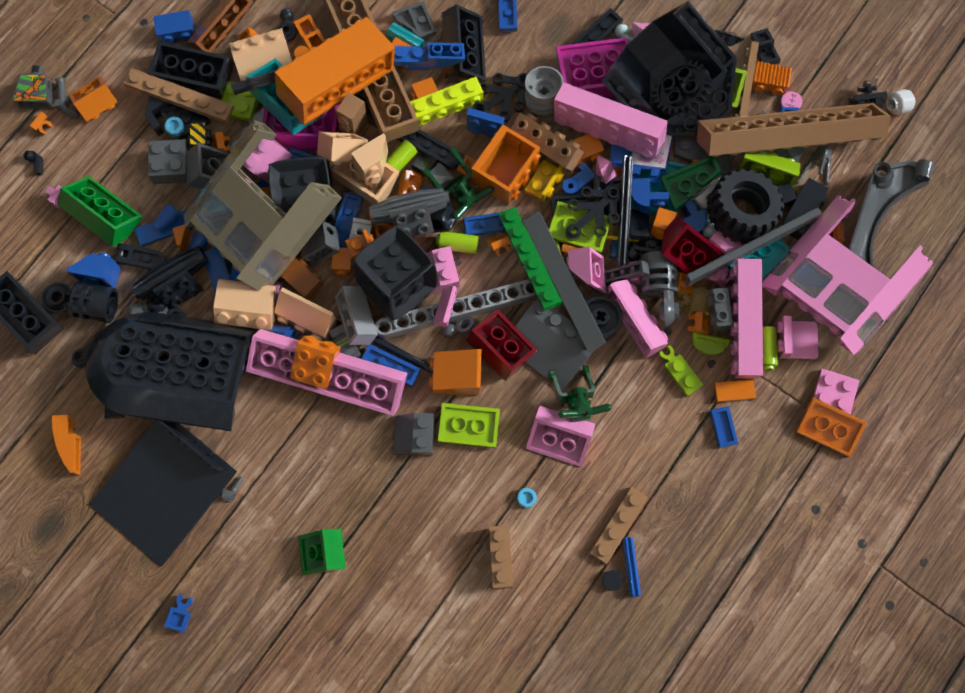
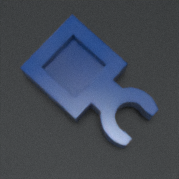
[164,594,194,633]

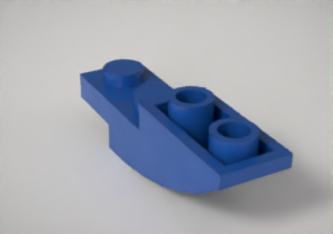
[394,42,465,70]

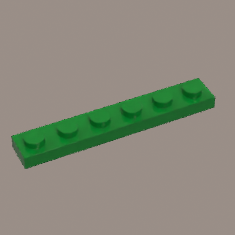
[498,207,562,311]

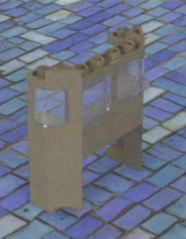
[184,120,341,291]

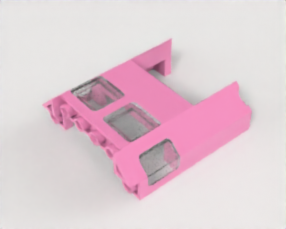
[762,196,933,355]

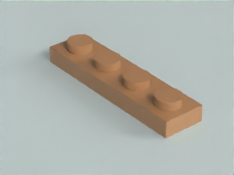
[590,487,648,565]

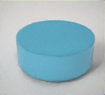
[165,117,185,137]
[517,488,537,508]

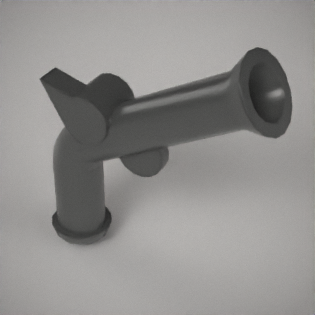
[51,77,80,118]

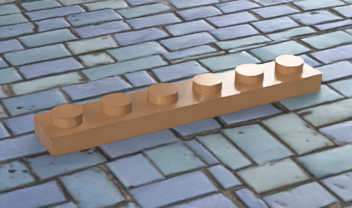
[733,41,759,117]
[123,68,234,124]

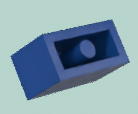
[153,10,195,44]

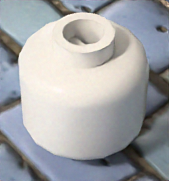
[886,89,915,115]

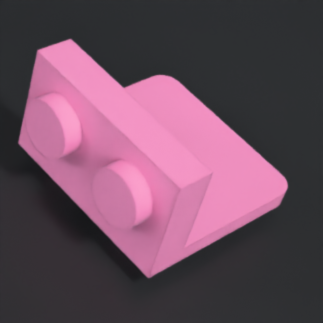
[776,316,818,360]

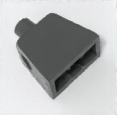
[301,219,340,265]

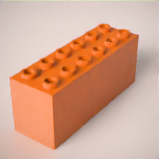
[275,17,395,125]

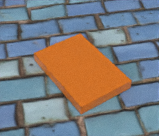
[795,397,868,457]

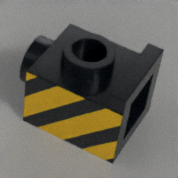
[190,122,212,147]

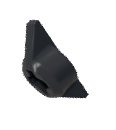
[714,29,745,46]

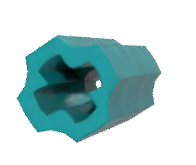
[386,23,425,47]

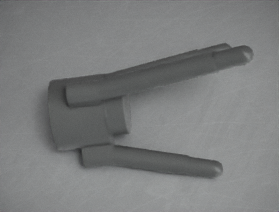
[796,146,832,185]

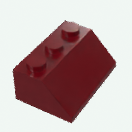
[661,216,723,282]
[466,310,537,381]

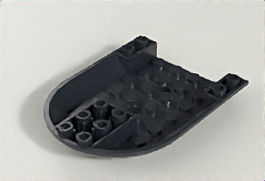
[85,312,255,431]

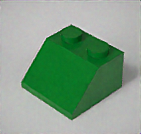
[298,529,346,576]

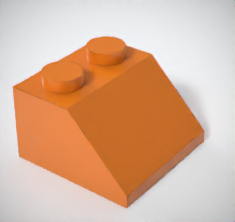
[68,76,117,122]

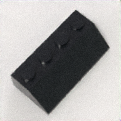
[442,4,486,83]

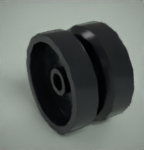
[586,296,622,342]

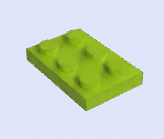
[549,201,612,254]
[438,403,500,448]

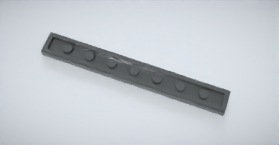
[684,208,822,287]
[523,211,606,352]

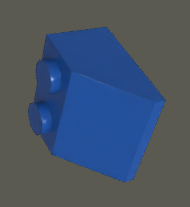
[66,252,121,288]

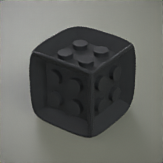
[268,157,336,223]
[352,226,437,320]

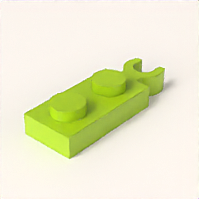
[659,345,703,397]

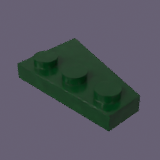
[661,156,721,211]

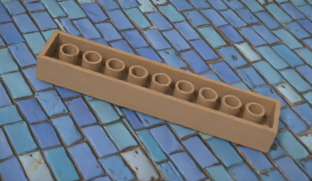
[323,0,419,142]
[697,103,890,157]

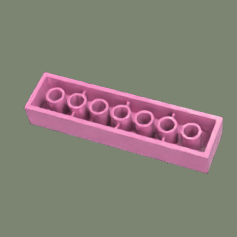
[246,329,407,416]

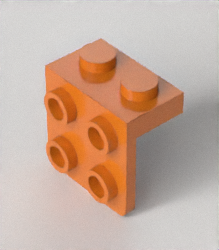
[290,336,341,389]

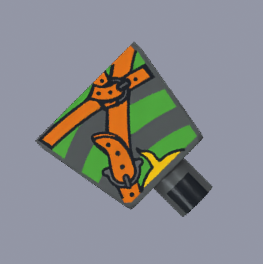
[13,65,54,109]

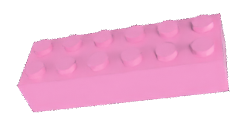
[554,83,667,160]
[730,259,763,380]

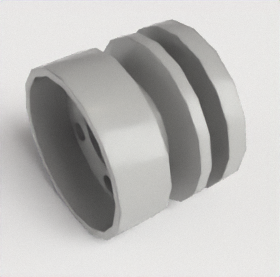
[525,66,564,116]

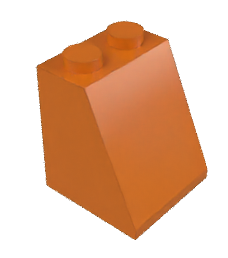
[429,349,482,395]

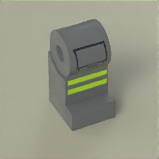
[329,324,361,358]

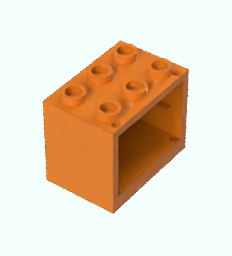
[472,124,541,205]

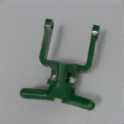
[422,146,495,220]
[548,365,612,422]

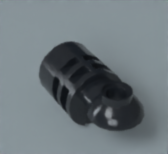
[42,281,119,323]

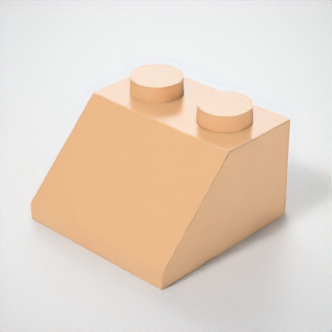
[317,132,369,165]
[351,133,388,185]

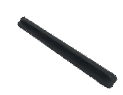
[617,155,633,267]

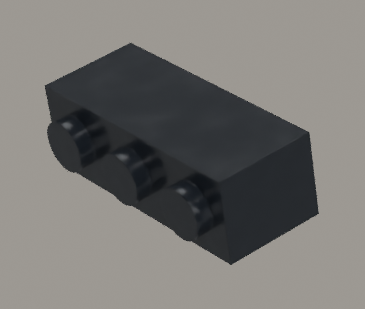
[781,178,829,240]

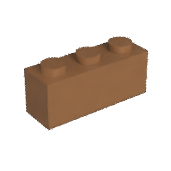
[336,92,367,136]
[489,525,513,589]

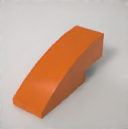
[294,14,325,50]
[52,415,81,475]

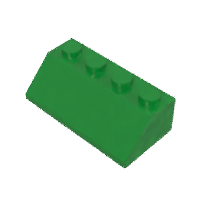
[58,175,143,247]

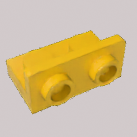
[525,160,564,203]

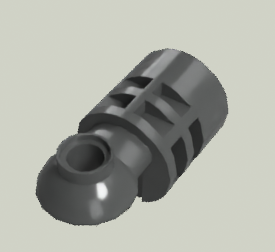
[641,251,680,327]

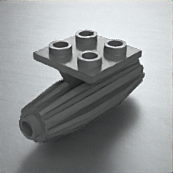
[369,188,450,237]

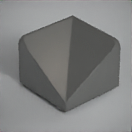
[429,163,455,189]

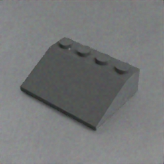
[515,298,597,392]

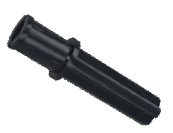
[231,70,277,95]

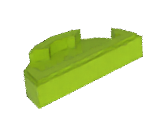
[692,332,730,356]

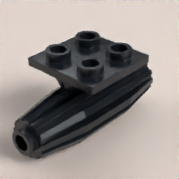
[132,246,209,309]

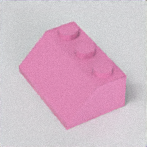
[526,406,595,467]

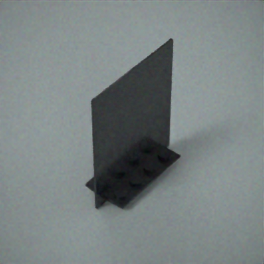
[90,420,237,566]

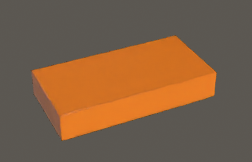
[714,379,756,403]

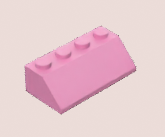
[606,279,668,358]

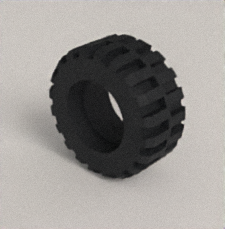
[706,169,784,244]

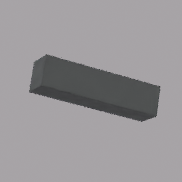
[604,261,649,285]

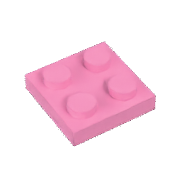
[813,368,859,414]

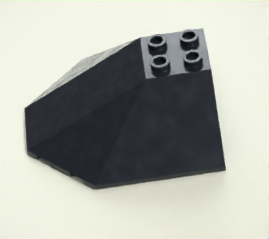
[601,1,738,136]

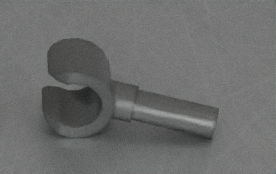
[222,477,244,502]

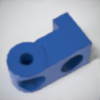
[562,163,596,195]

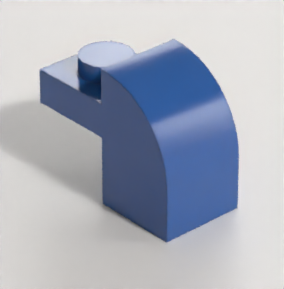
[631,178,669,214]
[681,199,707,234]

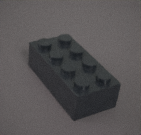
[148,41,233,99]
[0,271,64,355]

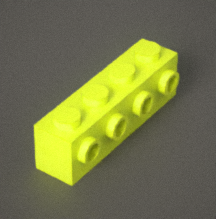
[410,77,483,127]

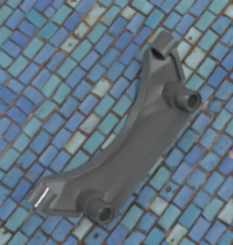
[849,159,935,322]

